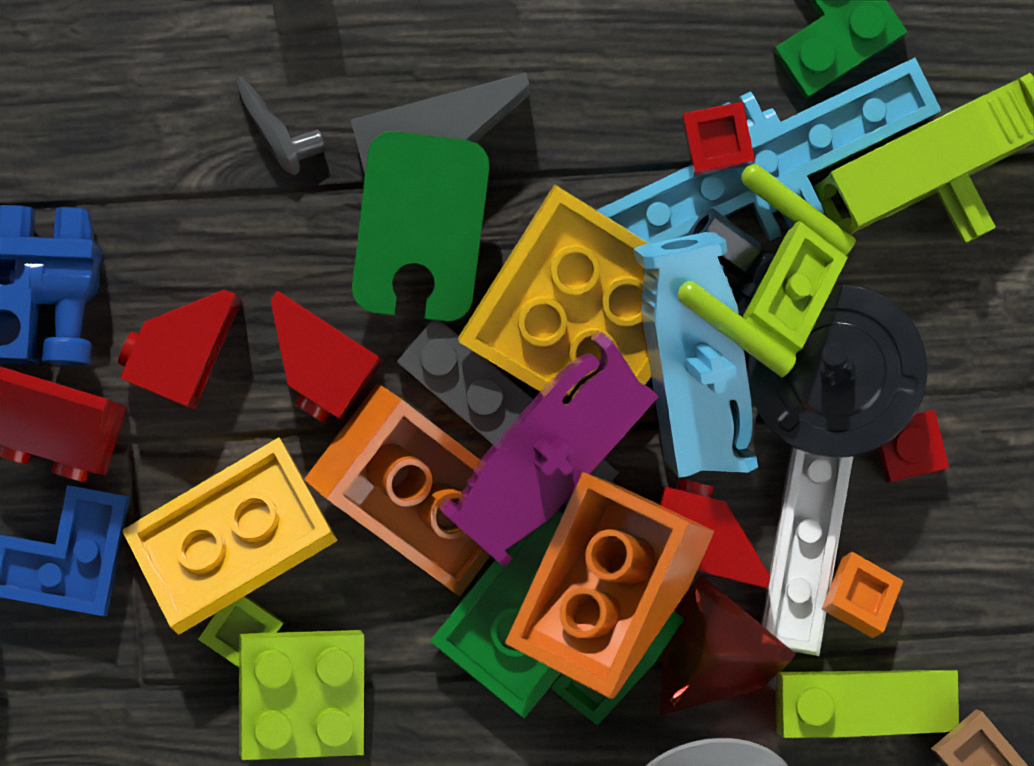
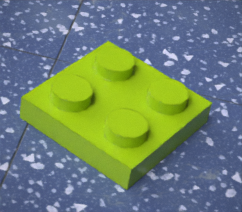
[239,630,364,760]

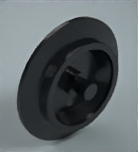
[748,285,928,458]

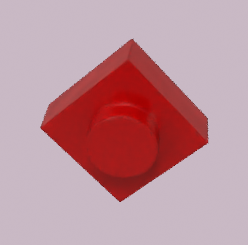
[682,101,755,176]
[879,409,949,483]

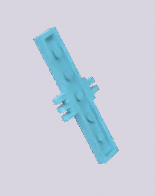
[597,58,942,243]

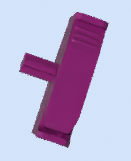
[439,331,659,567]

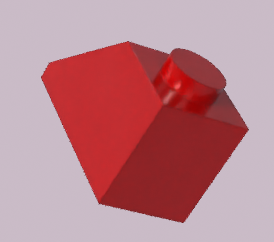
[118,289,242,410]
[271,290,382,423]
[658,479,771,588]

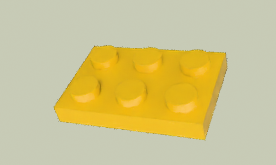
[122,437,338,635]

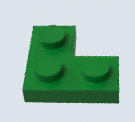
[773,0,908,101]

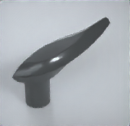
[235,76,326,175]

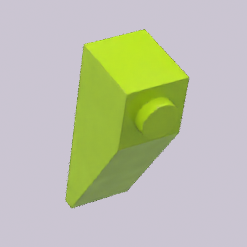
[775,670,959,738]

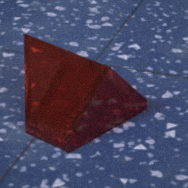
[660,575,796,715]

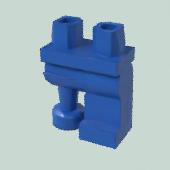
[0,205,103,366]

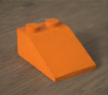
[304,383,491,597]
[505,472,715,698]

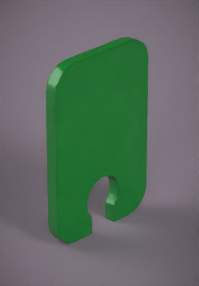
[352,131,489,321]

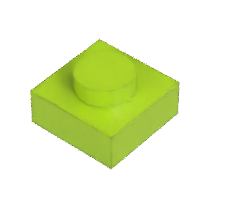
[198,595,285,667]

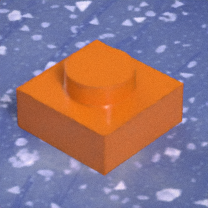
[821,552,903,638]

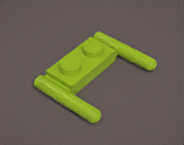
[677,164,856,377]

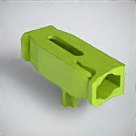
[814,73,1034,244]

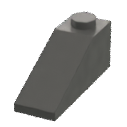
[350,73,529,173]

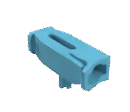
[634,232,758,478]

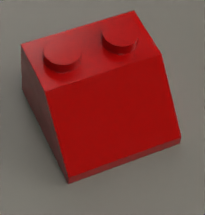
[0,367,127,483]

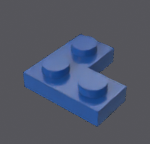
[0,485,131,616]

